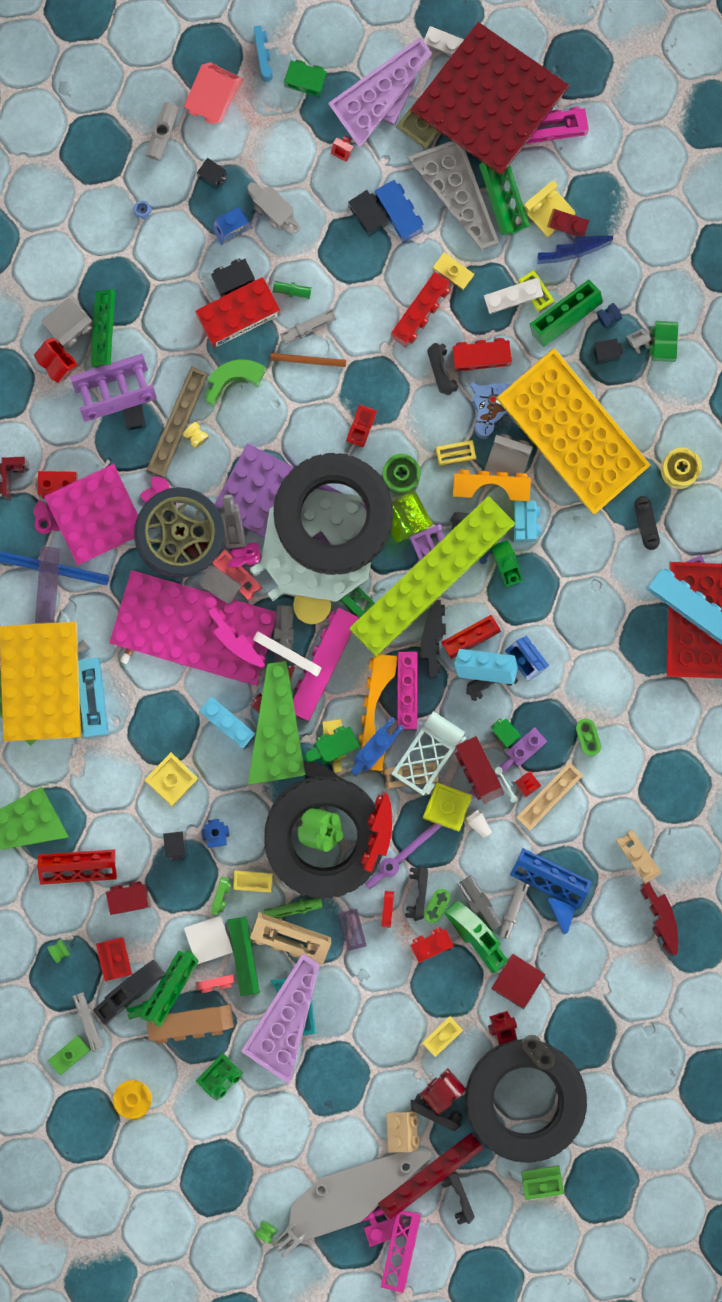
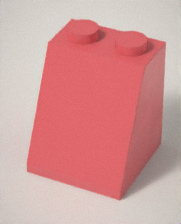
[184,62,243,124]

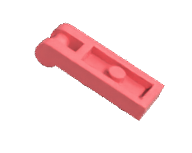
[212,550,263,601]

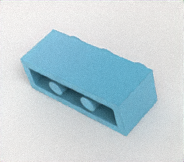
[454,649,518,684]
[199,696,256,750]

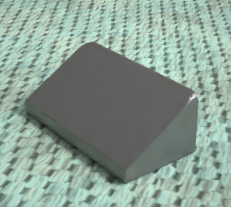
[199,565,242,604]

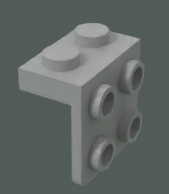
[42,298,93,350]
[485,434,533,476]

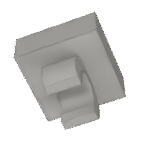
[626,329,651,353]

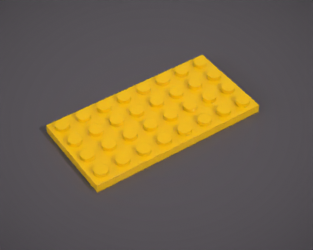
[496,348,650,515]

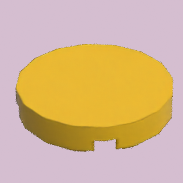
[113,1080,152,1119]

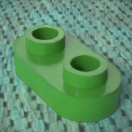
[576,718,601,756]
[211,876,232,915]

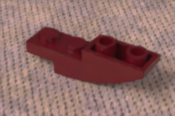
[639,882,678,956]

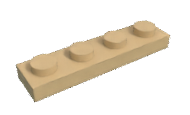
[516,762,583,831]

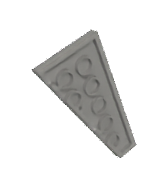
[407,141,499,250]

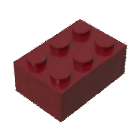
[455,736,504,804]

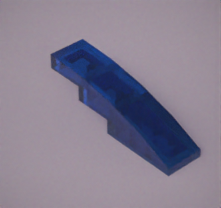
[537,235,613,264]

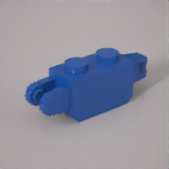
[350,717,404,777]

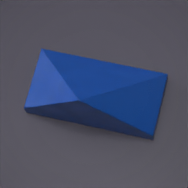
[547,897,576,934]

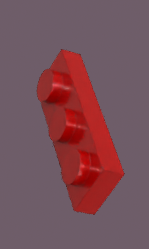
[441,615,501,659]

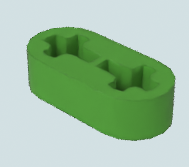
[424,889,450,923]

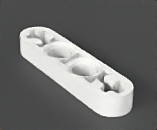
[253,631,322,676]

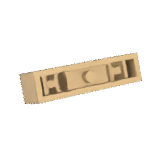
[250,912,331,964]

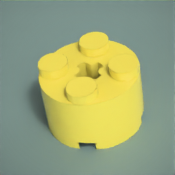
[661,448,702,489]

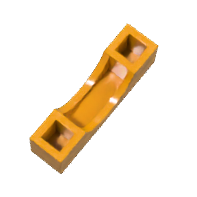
[453,469,531,501]

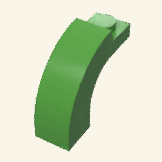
[205,360,266,407]

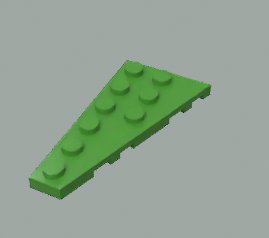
[248,661,305,785]
[0,787,69,850]

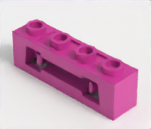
[526,107,589,144]
[397,652,417,731]

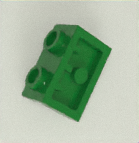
[196,1053,244,1101]

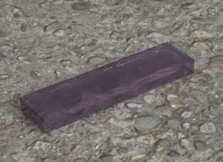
[35,546,61,623]

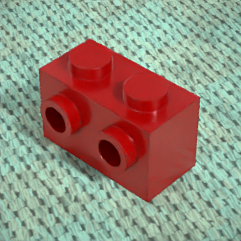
[37,471,78,500]
[410,927,454,963]

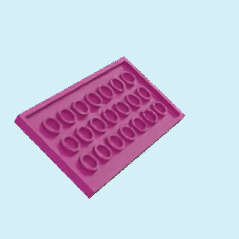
[109,570,277,686]

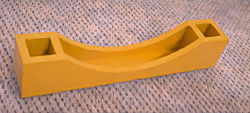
[357,654,398,772]

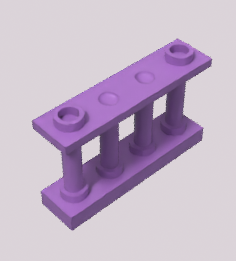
[70,353,157,422]

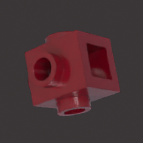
[488,1011,517,1045]

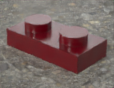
[547,209,589,239]

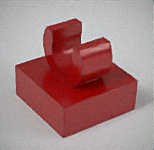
[330,136,353,162]
[514,771,541,797]

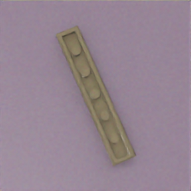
[147,366,209,478]

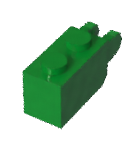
[303,726,360,764]

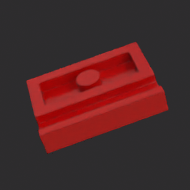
[96,937,133,981]

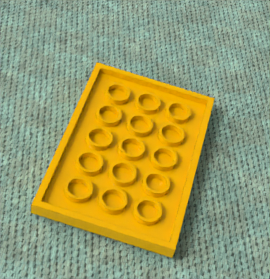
[0,622,81,742]

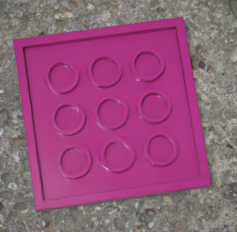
[44,463,138,565]

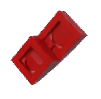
[346,404,378,447]

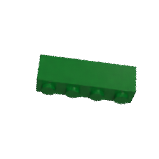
[529,279,603,347]

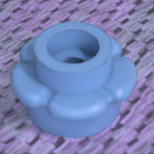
[133,201,152,219]

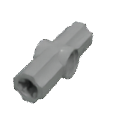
[145,102,180,161]

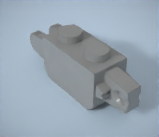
[247,182,301,236]

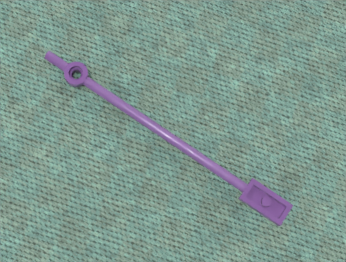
[365,727,547,889]

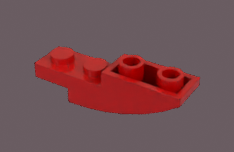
[361,791,392,872]

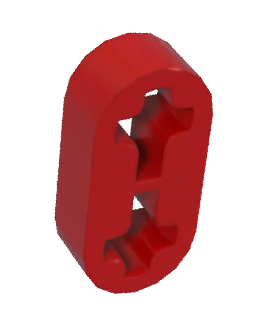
[381,890,394,928]

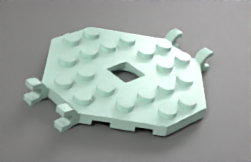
[250,489,371,602]

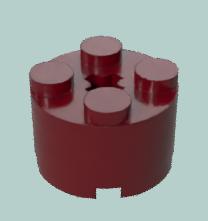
[419,1068,466,1114]

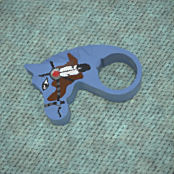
[470,383,525,439]

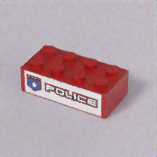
[195,277,281,349]

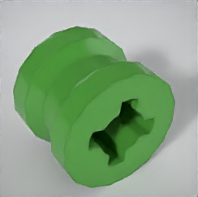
[47,939,71,963]
[254,1220,278,1244]

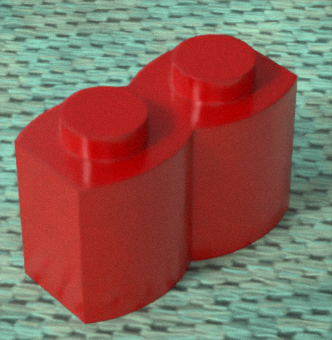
[34,337,77,383]

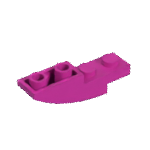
[208,607,266,669]

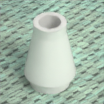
[465,809,492,838]

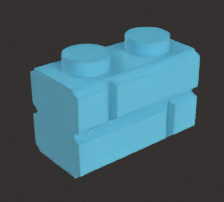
[512,501,541,542]

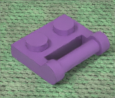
[410,524,445,561]

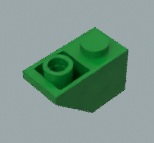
[491,540,523,588]

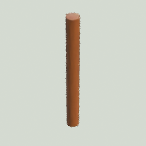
[270,353,346,367]

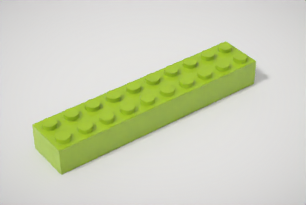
[349,496,515,658]

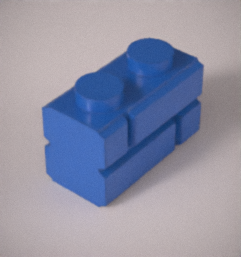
[505,635,550,681]

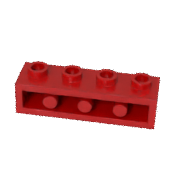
[391,271,451,348]

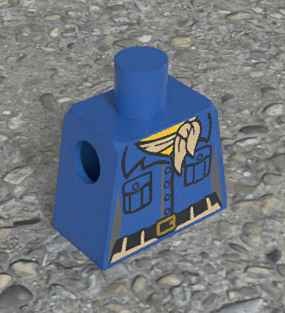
[212,207,253,245]

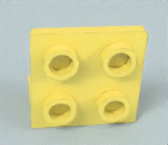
[524,180,575,237]

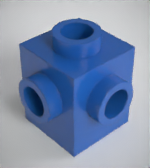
[201,819,230,848]

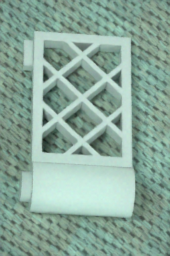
[391,711,467,796]

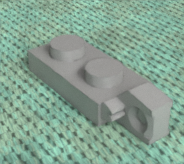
[219,494,246,549]

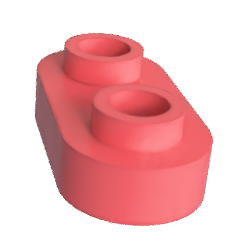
[195,975,235,993]

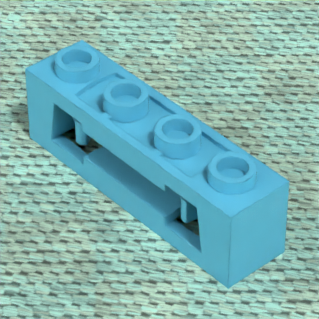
[78,658,109,738]

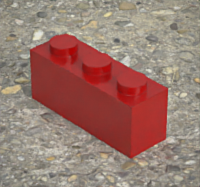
[452,338,512,372]

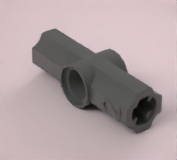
[274,606,294,664]
[457,875,502,931]

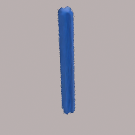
[0,551,110,585]

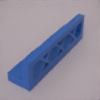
[510,848,592,909]

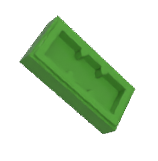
[48,1035,91,1075]

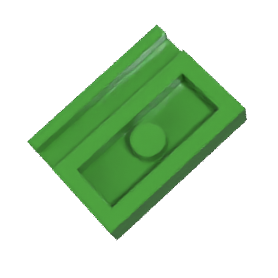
[521,1165,564,1200]

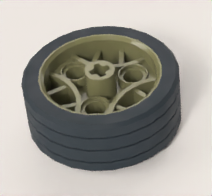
[134,487,224,578]

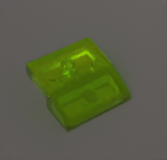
[391,491,433,543]

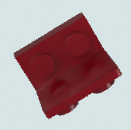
[0,457,29,501]

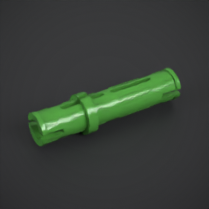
[264,897,323,918]

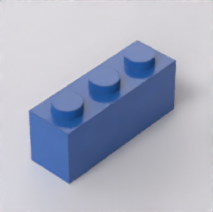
[374,180,424,243]

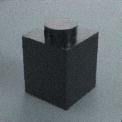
[197,157,227,190]
[593,338,623,364]
[123,404,146,431]

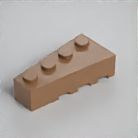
[146,1004,234,1044]

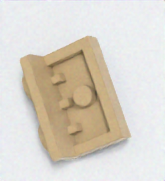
[386,1111,419,1152]

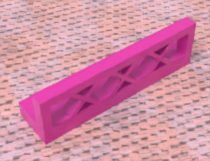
[381,1210,422,1293]

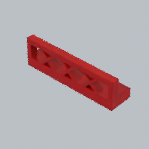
[37,849,117,885]

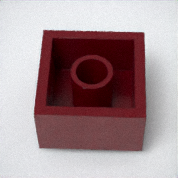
[106,881,151,915]

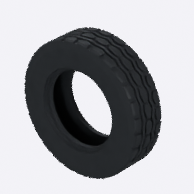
[273,453,393,575]
[264,775,382,899]
[465,1039,587,1163]

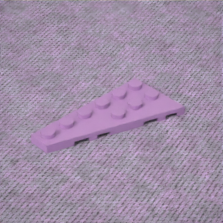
[328,37,432,148]
[241,954,320,1084]

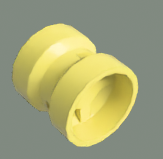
[182,422,209,449]

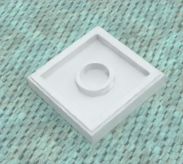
[184,915,233,964]

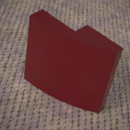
[491,954,546,1010]

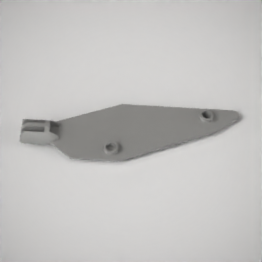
[271,1150,432,1258]

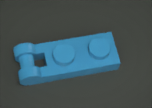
[254,25,273,82]

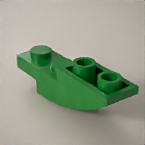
[444,901,508,973]

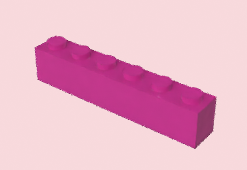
[293,608,359,722]

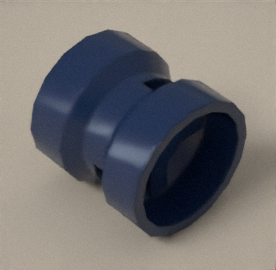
[596,303,622,329]

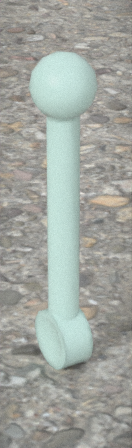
[494,767,518,803]

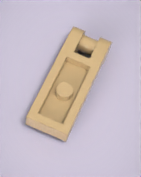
[382,762,438,790]
[616,830,662,884]

